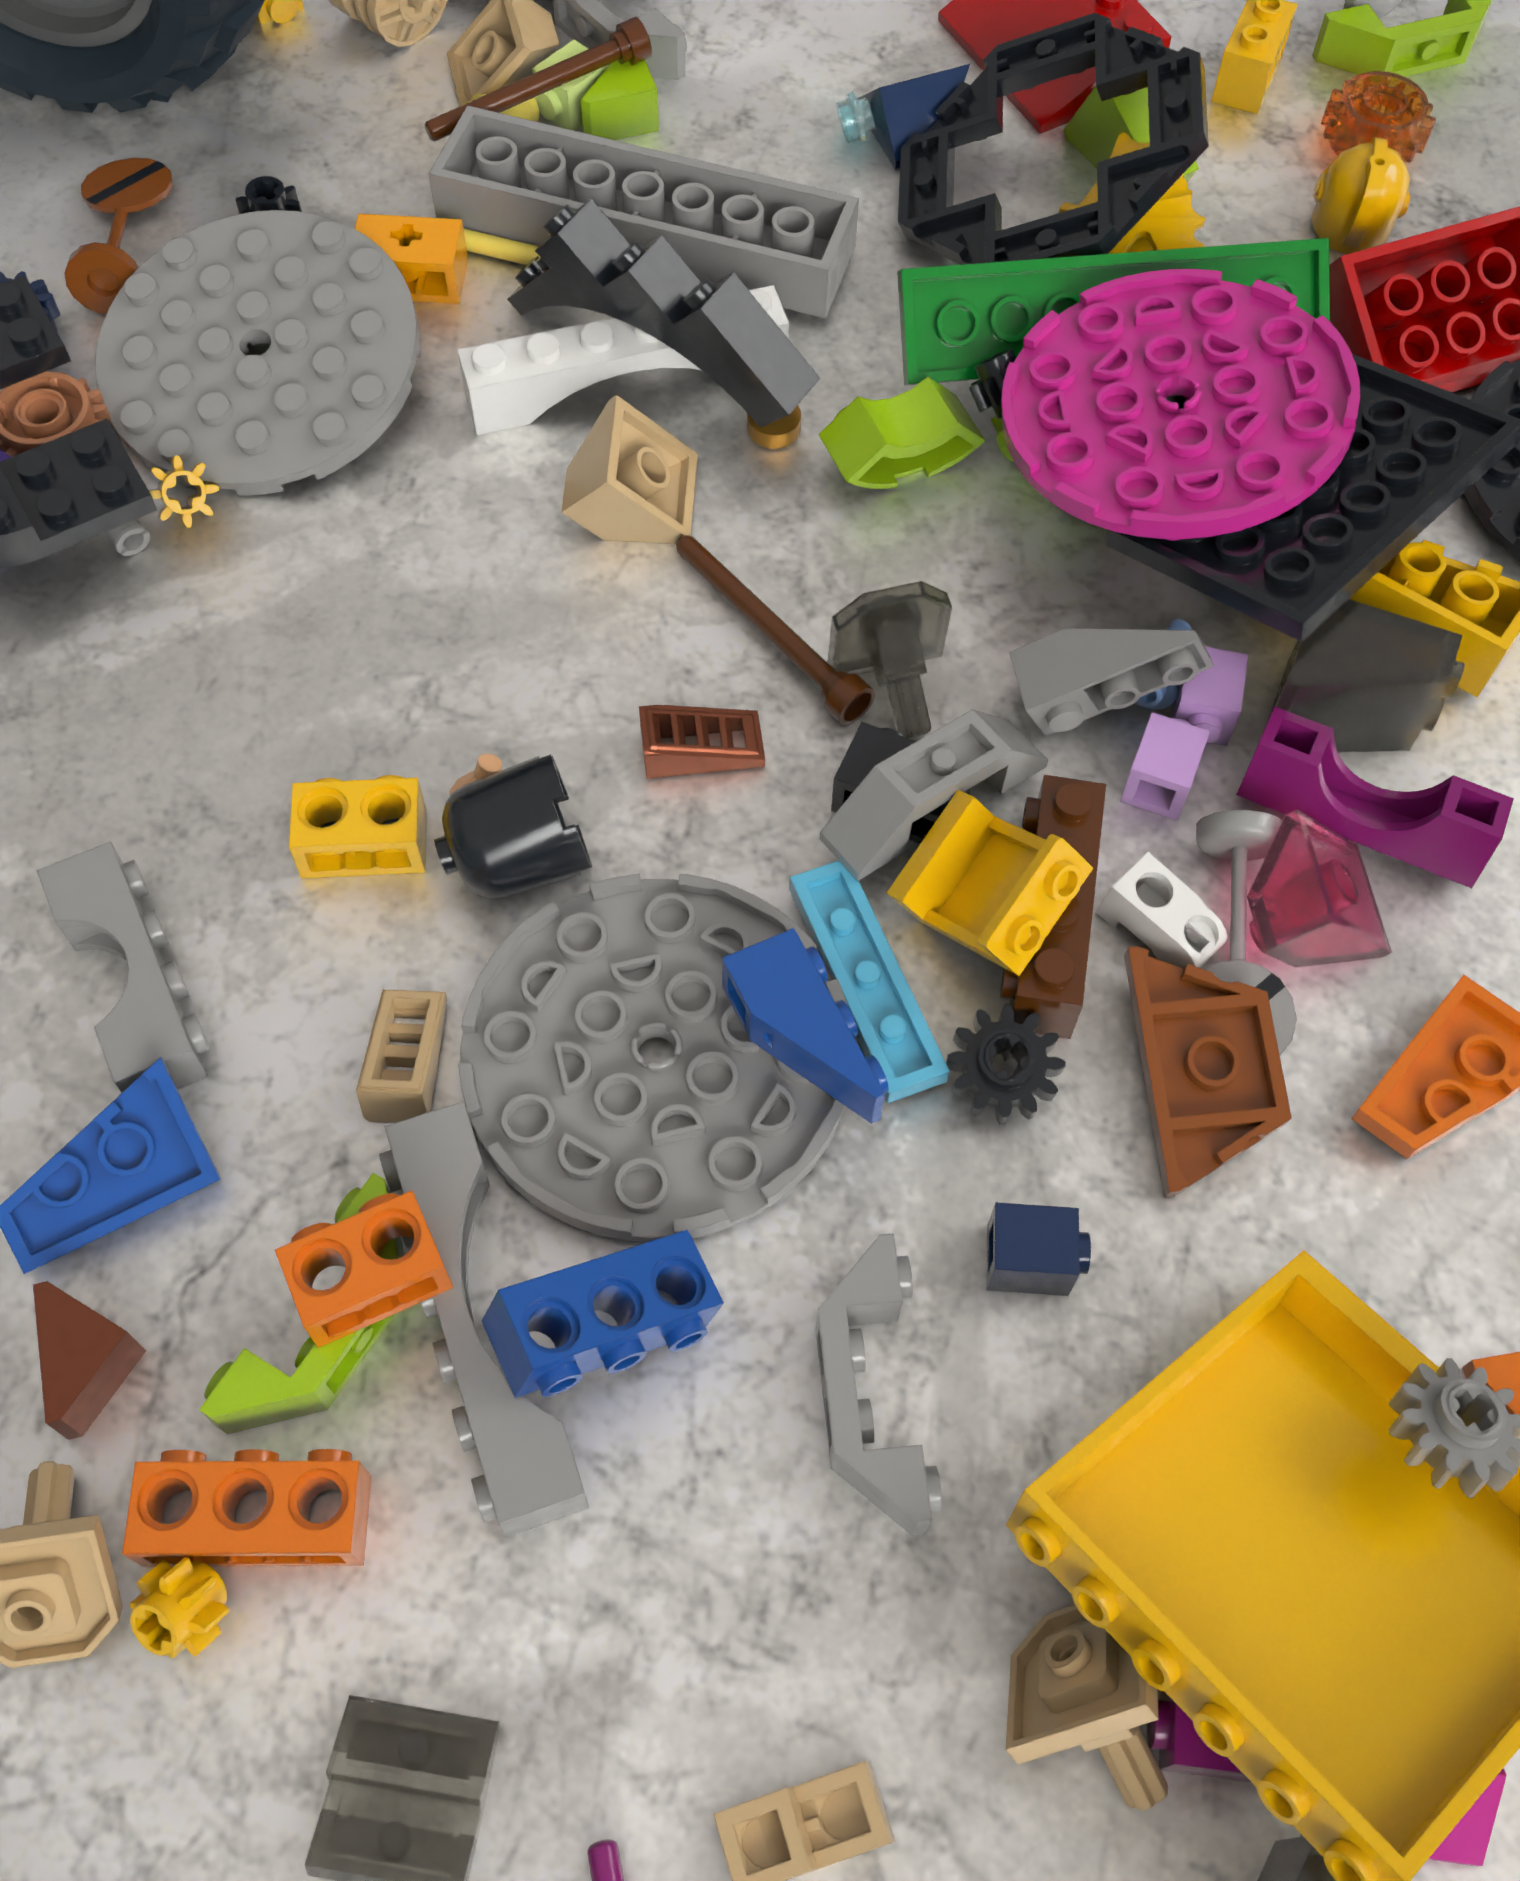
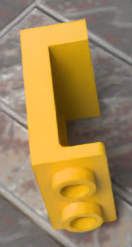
[886,790,1093,976]

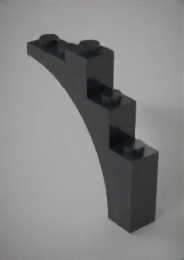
[507,198,821,428]

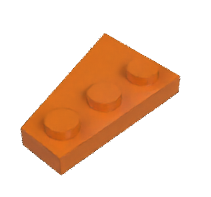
[1351,974,1520,1159]

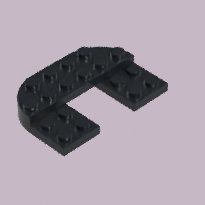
[0,275,157,568]

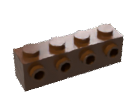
[1000,774,1106,1039]

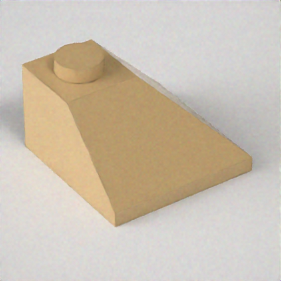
[447,0,560,106]
[561,395,698,544]

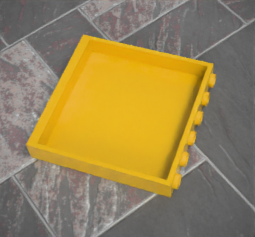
[1006,1250,1520,1881]

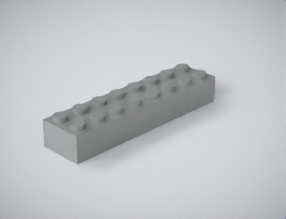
[428,106,859,319]

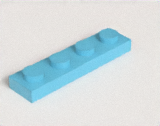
[789,860,950,1104]

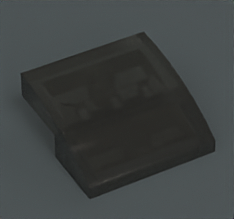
[305,1695,500,1881]

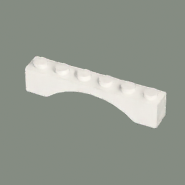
[457,285,789,436]

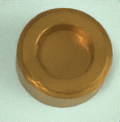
[747,405,801,449]

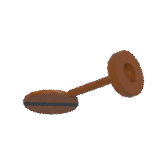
[64,158,173,314]

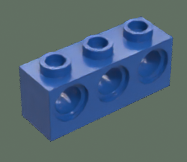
[482,1230,724,1398]

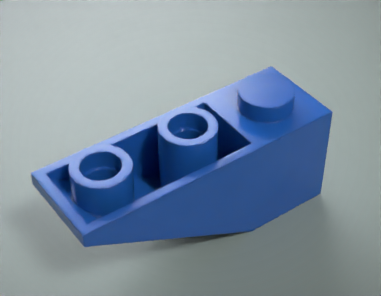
[722,928,889,1124]

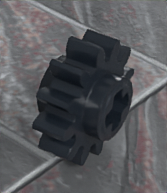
[946,1004,1066,1125]

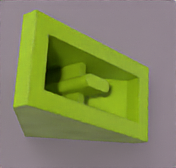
[581,60,659,140]

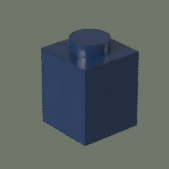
[986,1202,1091,1296]

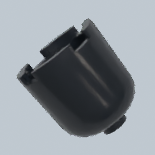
[434,754,592,900]

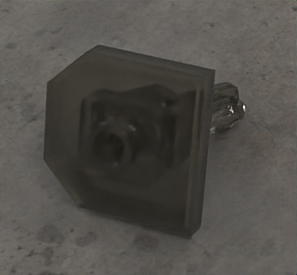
[827,581,952,739]

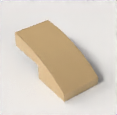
[713,1761,896,1881]

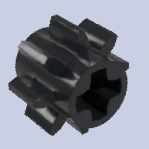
[235,176,302,214]
[969,348,1017,419]

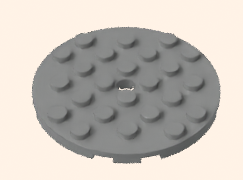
[95,210,421,496]
[458,873,847,1242]

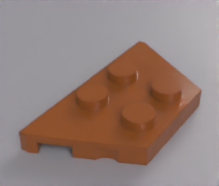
[1124,946,1292,1198]

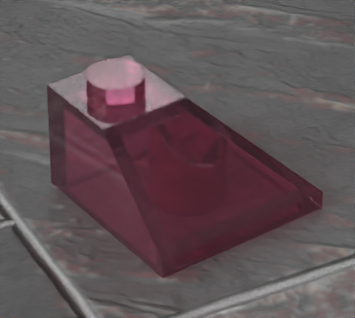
[1247,809,1392,968]

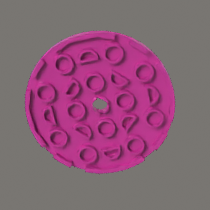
[1001,269,1360,541]

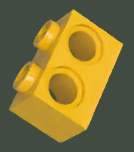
[1211,0,1298,114]
[289,775,427,879]

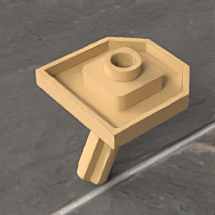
[0,1461,123,1668]
[1006,1604,1168,1811]

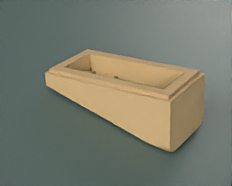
[356,989,448,1123]

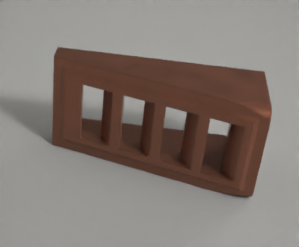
[639,705,765,779]

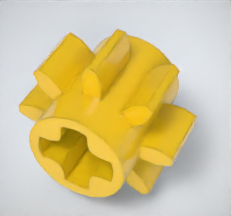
[149,455,219,528]
[130,1557,229,1658]

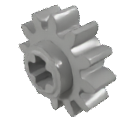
[1388,1358,1520,1498]

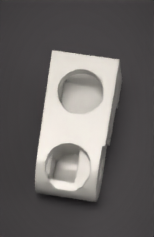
[1095,851,1228,969]

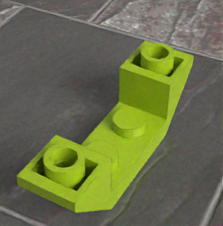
[1312,0,1493,82]
[199,1173,404,1434]

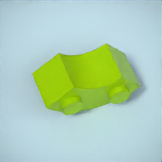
[818,377,986,489]

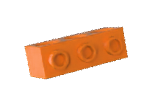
[122,1449,372,1567]

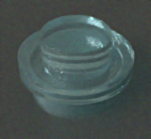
[836,91,875,144]

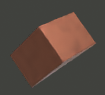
[33,1281,146,1440]

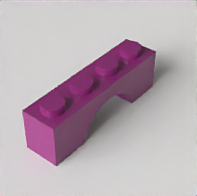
[1236,706,1514,889]

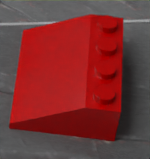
[938,0,1172,134]
[1329,206,1520,393]

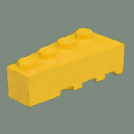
[1330,539,1520,698]

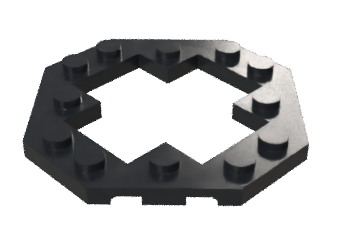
[898,13,1209,265]

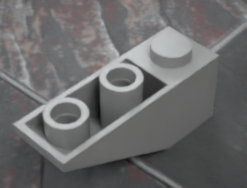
[1009,628,1214,736]

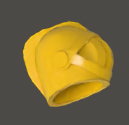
[1311,137,1411,255]

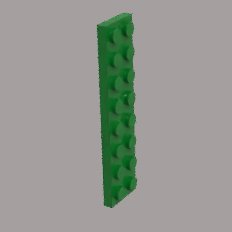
[897,238,1330,386]

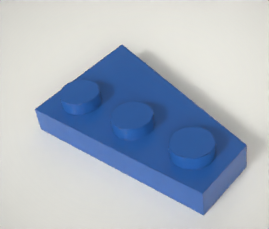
[0,1057,221,1274]

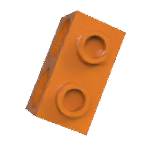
[275,1190,454,1348]

